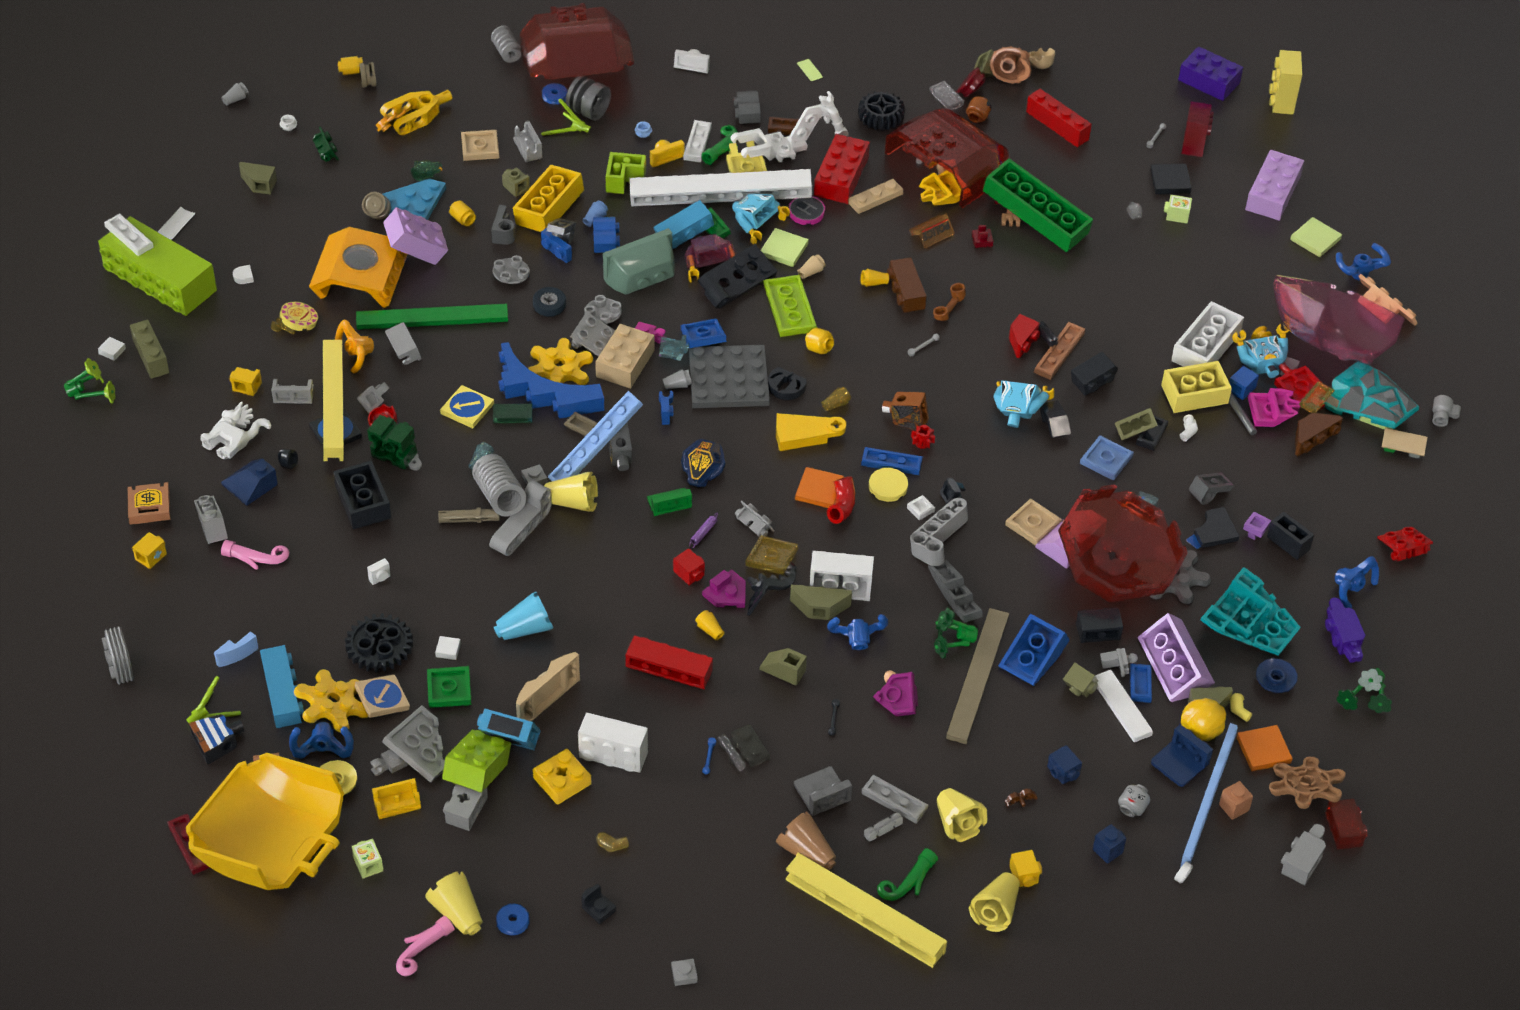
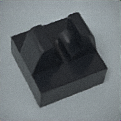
[940,478,966,504]

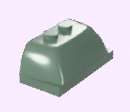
[603,228,675,294]

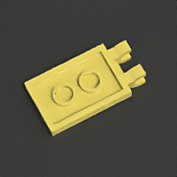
[726,141,767,173]

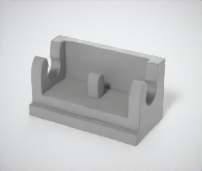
[513,121,542,162]
[385,322,422,365]
[271,379,314,404]

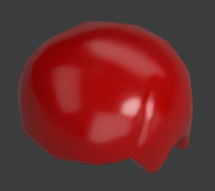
[367,404,398,426]

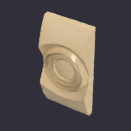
[516,652,580,721]

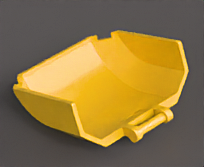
[186,753,344,890]

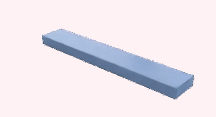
[548,391,643,481]

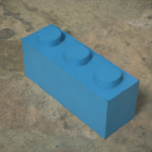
[654,200,714,249]

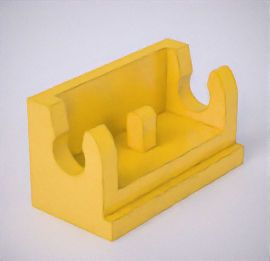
[372,778,421,819]

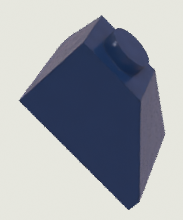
[221,458,278,506]

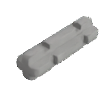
[864,813,903,841]

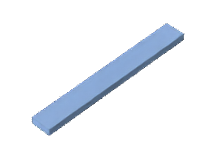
[1180,723,1238,867]

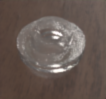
[1126,201,1143,219]

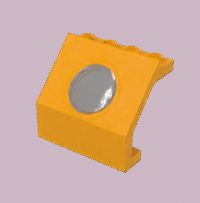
[309,227,408,308]

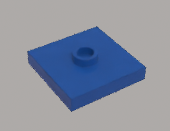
[680,319,727,348]

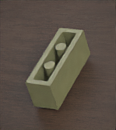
[130,319,169,379]

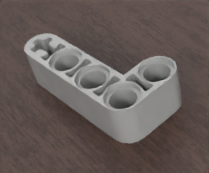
[489,480,552,556]
[910,498,968,566]

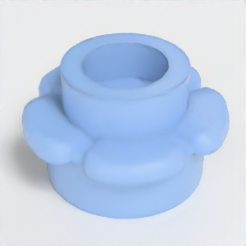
[635,121,652,138]

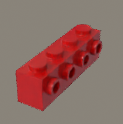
[1026,89,1092,147]
[625,636,713,689]

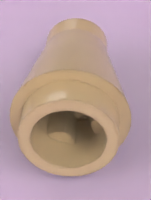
[797,254,826,279]

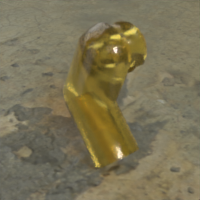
[596,832,629,852]

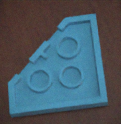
[382,179,446,220]

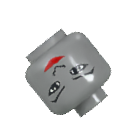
[1118,784,1151,817]

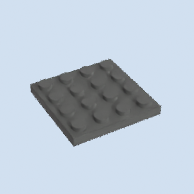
[689,345,769,408]

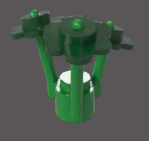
[934,608,978,659]

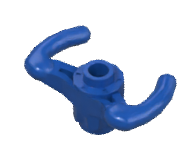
[1336,243,1391,280]
[1335,556,1379,608]
[827,614,889,650]
[289,722,354,759]

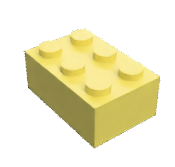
[1269,50,1302,114]
[1161,361,1232,413]

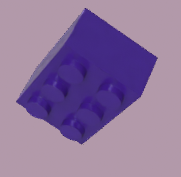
[1178,46,1243,101]

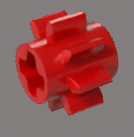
[911,425,935,449]

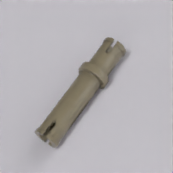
[438,507,500,523]

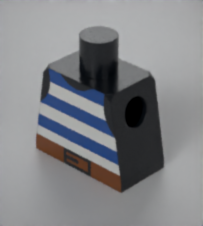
[189,714,245,765]

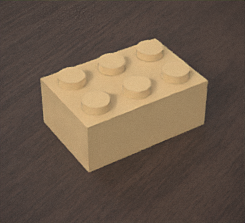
[596,324,655,389]

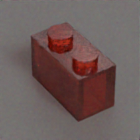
[1325,799,1368,850]

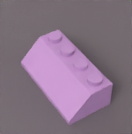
[1137,613,1215,702]

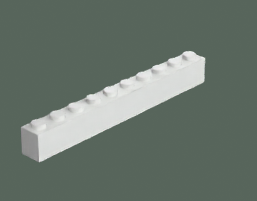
[630,169,812,207]

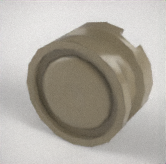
[360,62,376,88]
[362,192,391,220]

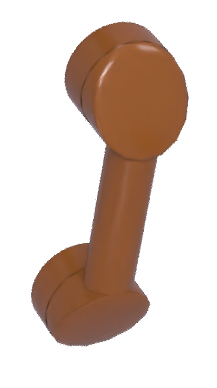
[933,283,966,321]

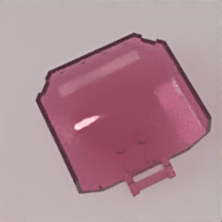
[1274,275,1404,364]

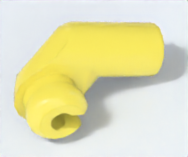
[1230,693,1252,722]

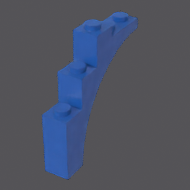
[498,342,604,419]

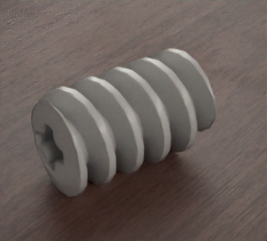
[491,26,521,63]

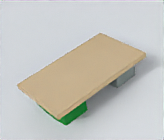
[1382,428,1427,458]

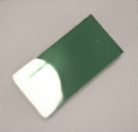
[493,404,533,423]

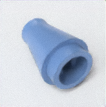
[583,200,608,227]

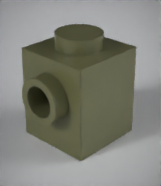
[1063,663,1098,698]

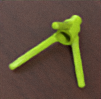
[541,99,591,136]
[186,676,241,723]

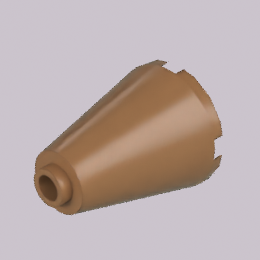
[776,811,836,870]

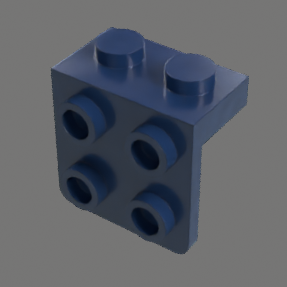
[1151,724,1213,787]

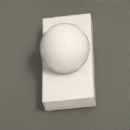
[674,49,710,73]

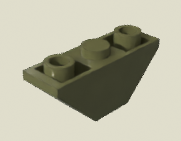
[790,584,852,620]

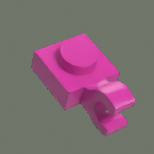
[635,322,666,344]

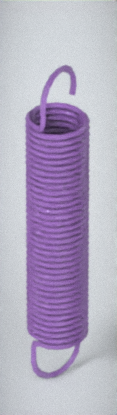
[689,513,718,549]

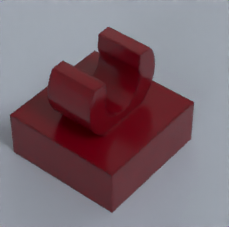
[972,225,994,248]

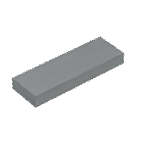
[862,775,928,824]

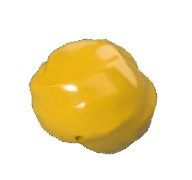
[1181,698,1226,742]

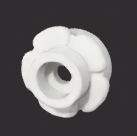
[280,115,297,131]

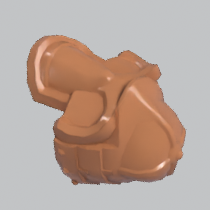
[990,46,1031,84]

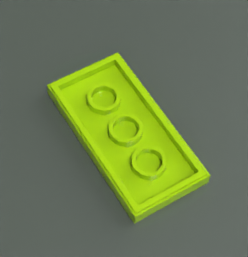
[763,275,817,337]

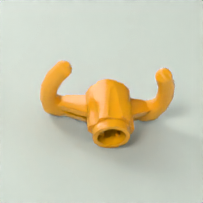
[335,319,374,374]

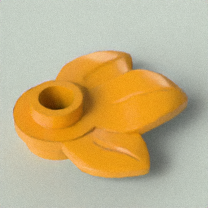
[375,108,406,132]

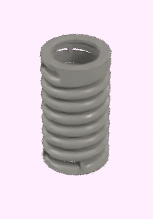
[472,454,526,516]

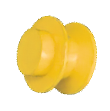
[1251,326,1272,339]

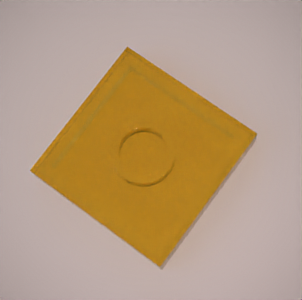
[745,536,798,575]

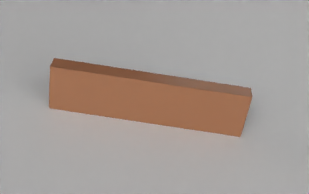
[1034,322,1085,380]

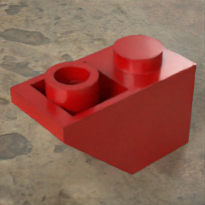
[1009,314,1040,358]

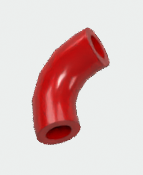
[827,476,856,524]

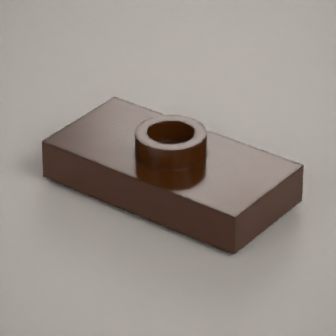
[768,117,799,135]

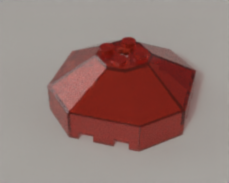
[1058,484,1188,603]

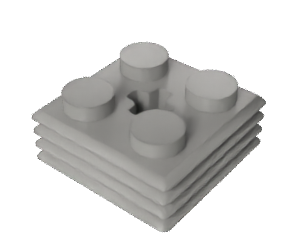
[102,626,134,685]

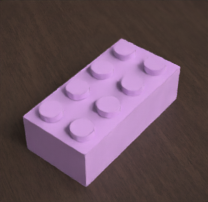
[1245,150,1304,221]

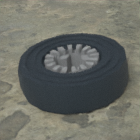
[533,287,566,317]

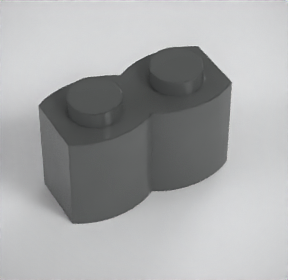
[733,90,761,124]

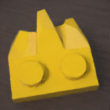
[919,168,970,205]

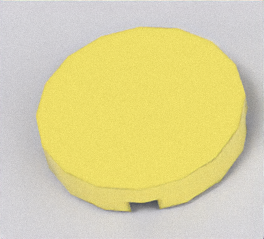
[869,468,908,502]

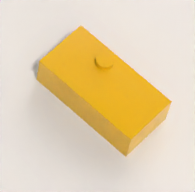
[513,165,584,232]

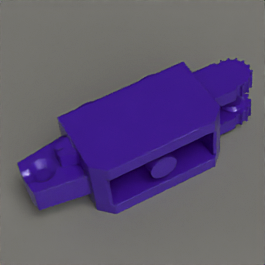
[1325,597,1366,663]

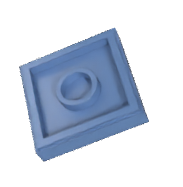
[1080,436,1134,481]

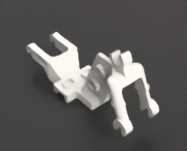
[731,91,849,163]

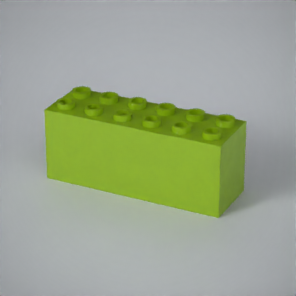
[98,216,217,316]

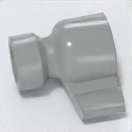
[1432,395,1461,427]

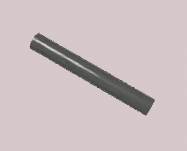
[1229,392,1257,435]

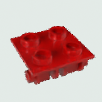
[1377,527,1433,561]

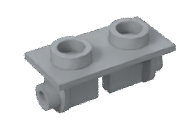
[735,501,775,538]

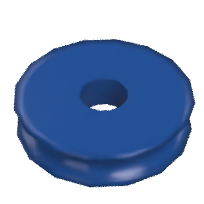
[542,83,568,104]
[496,903,530,936]

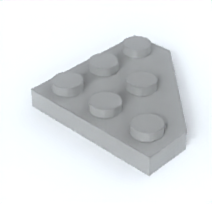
[382,705,445,782]

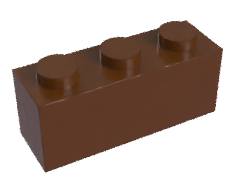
[887,257,926,312]

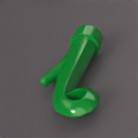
[701,125,738,165]
[877,848,938,901]

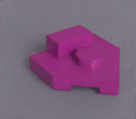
[702,569,746,608]
[873,672,918,716]

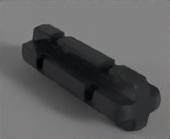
[1038,321,1058,347]

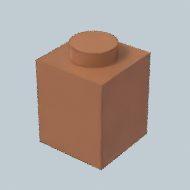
[1219,781,1253,820]

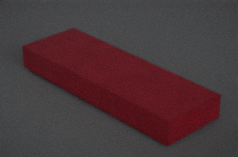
[167,813,210,875]

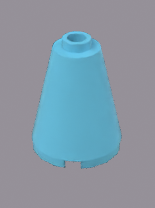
[494,592,553,640]

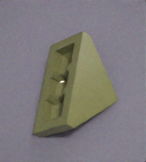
[973,49,994,77]
[1115,408,1158,441]

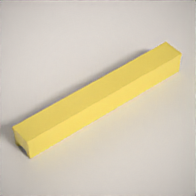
[323,340,344,461]
[786,853,947,968]

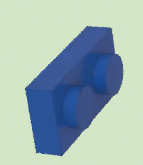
[541,228,572,263]

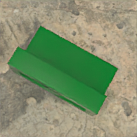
[647,488,692,516]

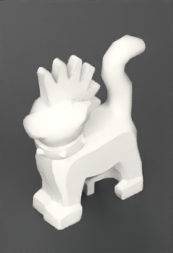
[201,402,271,460]

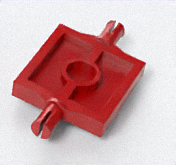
[1274,363,1329,411]

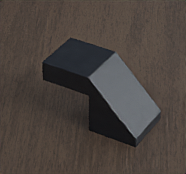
[1040,400,1071,438]

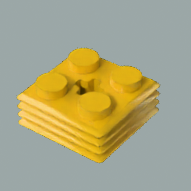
[533,749,592,804]

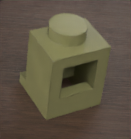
[502,167,530,197]

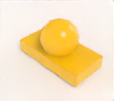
[650,140,685,167]

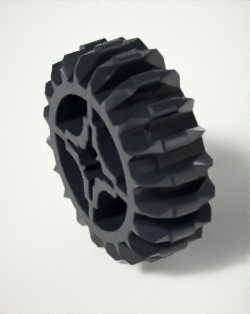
[858,91,905,131]

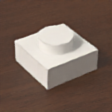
[367,558,391,585]

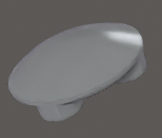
[493,255,530,284]
[584,295,622,324]

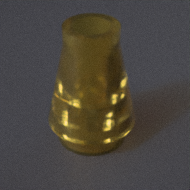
[821,387,851,411]

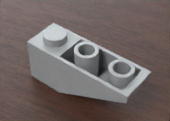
[194,495,228,544]

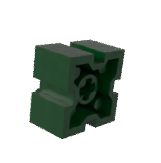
[367,415,417,470]

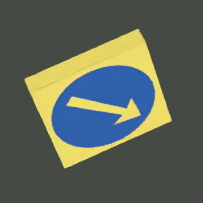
[440,385,494,429]

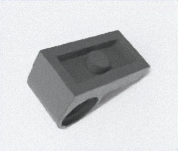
[491,205,515,244]
[546,218,576,244]
[1189,472,1234,505]

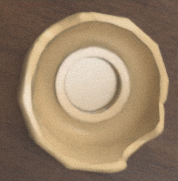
[1029,48,1055,69]

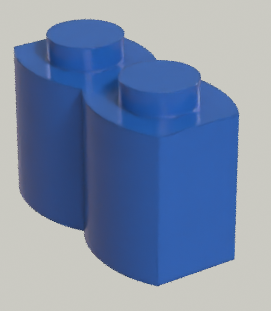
[593,217,620,253]

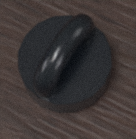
[278,449,298,469]

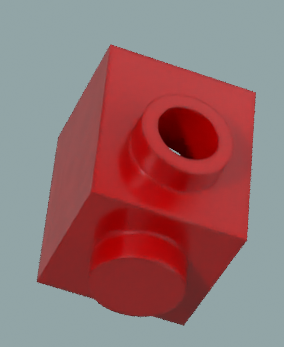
[673,548,705,585]

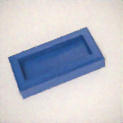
[1130,664,1152,703]

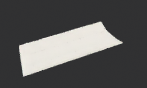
[158,207,195,240]

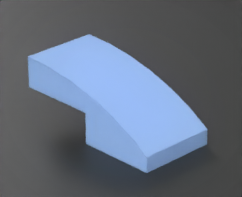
[214,632,259,667]

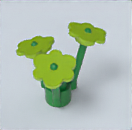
[64,358,116,403]

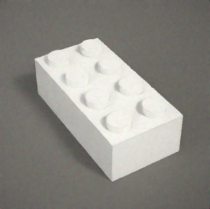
[1171,301,1244,367]

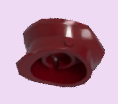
[955,67,986,97]

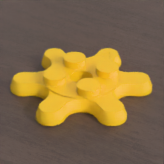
[528,338,593,385]
[294,669,369,733]

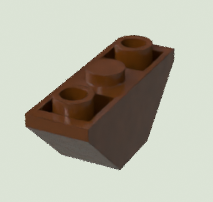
[1295,413,1343,456]

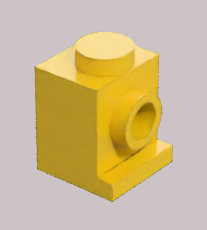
[230,367,262,396]

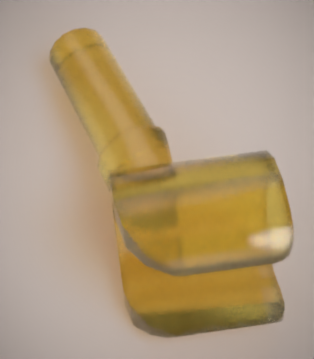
[271,317,295,335]

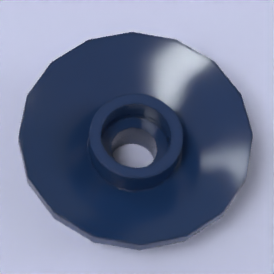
[1256,658,1297,693]

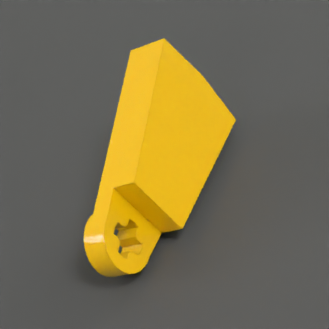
[776,413,846,451]

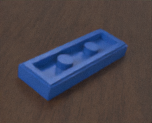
[861,447,923,475]

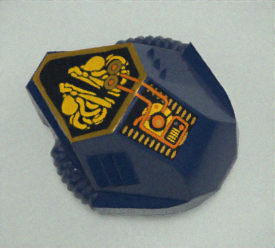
[681,439,726,487]

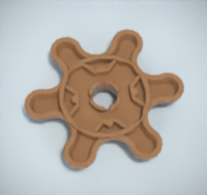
[1269,757,1346,809]

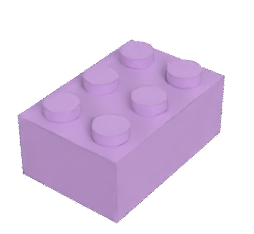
[383,207,448,265]

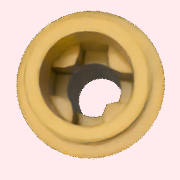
[861,268,889,287]
[695,610,725,641]

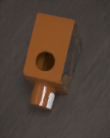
[882,392,929,430]

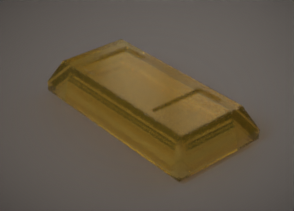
[1299,381,1335,413]

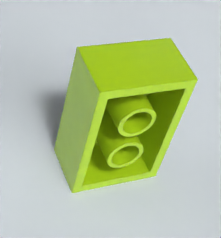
[442,730,511,793]

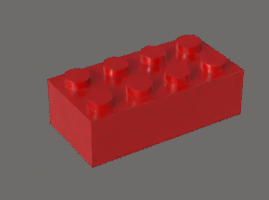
[814,134,870,204]

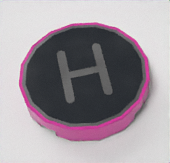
[789,196,825,225]

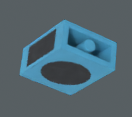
[477,709,541,750]

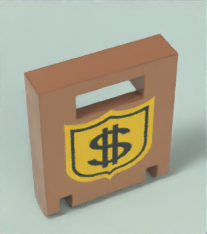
[128,482,170,525]

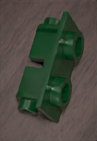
[313,127,339,162]

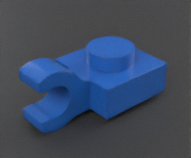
[659,391,673,425]

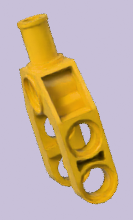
[380,90,452,135]

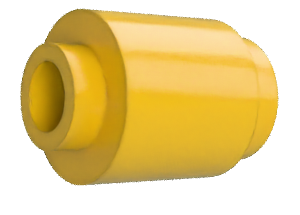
[338,56,363,75]
[449,200,476,226]

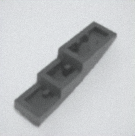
[928,560,983,623]

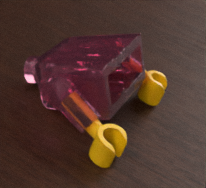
[685,234,737,282]

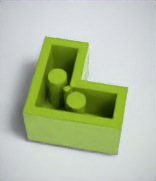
[606,152,646,194]

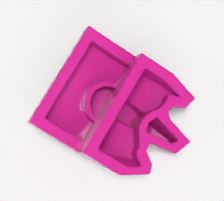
[1248,388,1302,427]

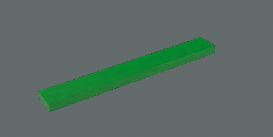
[356,304,508,330]

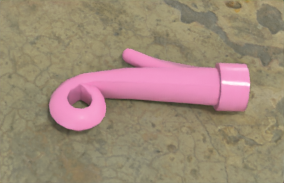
[221,540,289,570]
[396,916,455,976]

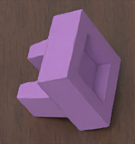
[1243,512,1271,540]

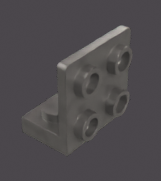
[794,766,852,816]

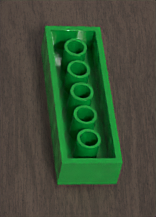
[983,158,1094,252]

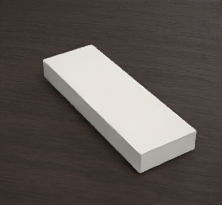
[683,120,712,163]
[104,214,153,256]

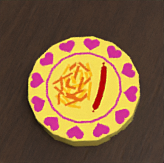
[280,302,318,331]

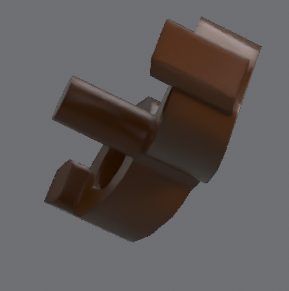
[1005,789,1037,808]

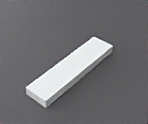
[1095,670,1153,742]

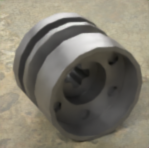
[566,75,611,121]

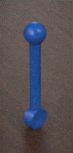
[702,738,716,775]

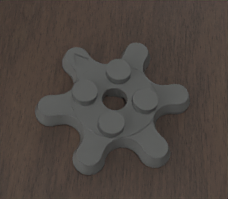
[1136,545,1211,604]

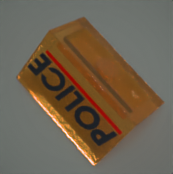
[909,213,955,248]

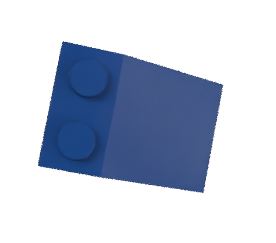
[998,614,1070,686]

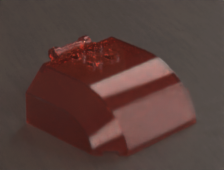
[520,3,634,79]
[885,108,1010,208]

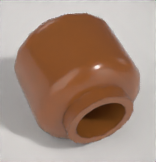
[966,96,992,123]

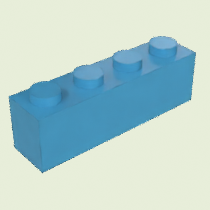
[260,645,304,728]

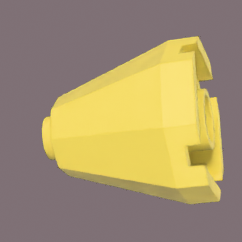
[937,788,987,842]

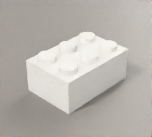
[810,551,874,601]
[578,713,648,773]

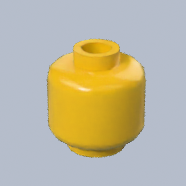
[805,328,834,354]

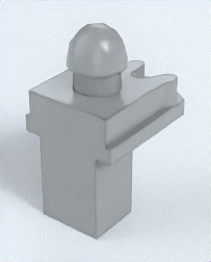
[1100,648,1138,677]

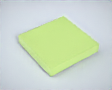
[1290,217,1342,257]
[761,228,809,267]

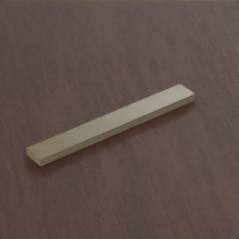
[946,608,1009,744]

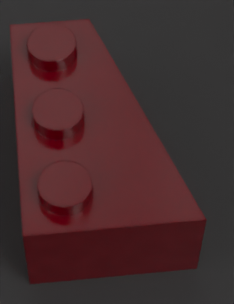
[1181,101,1214,157]

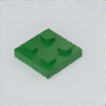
[427,666,471,708]

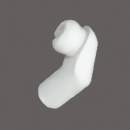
[1180,415,1198,441]

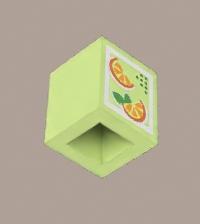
[1164,195,1192,224]
[352,839,383,879]

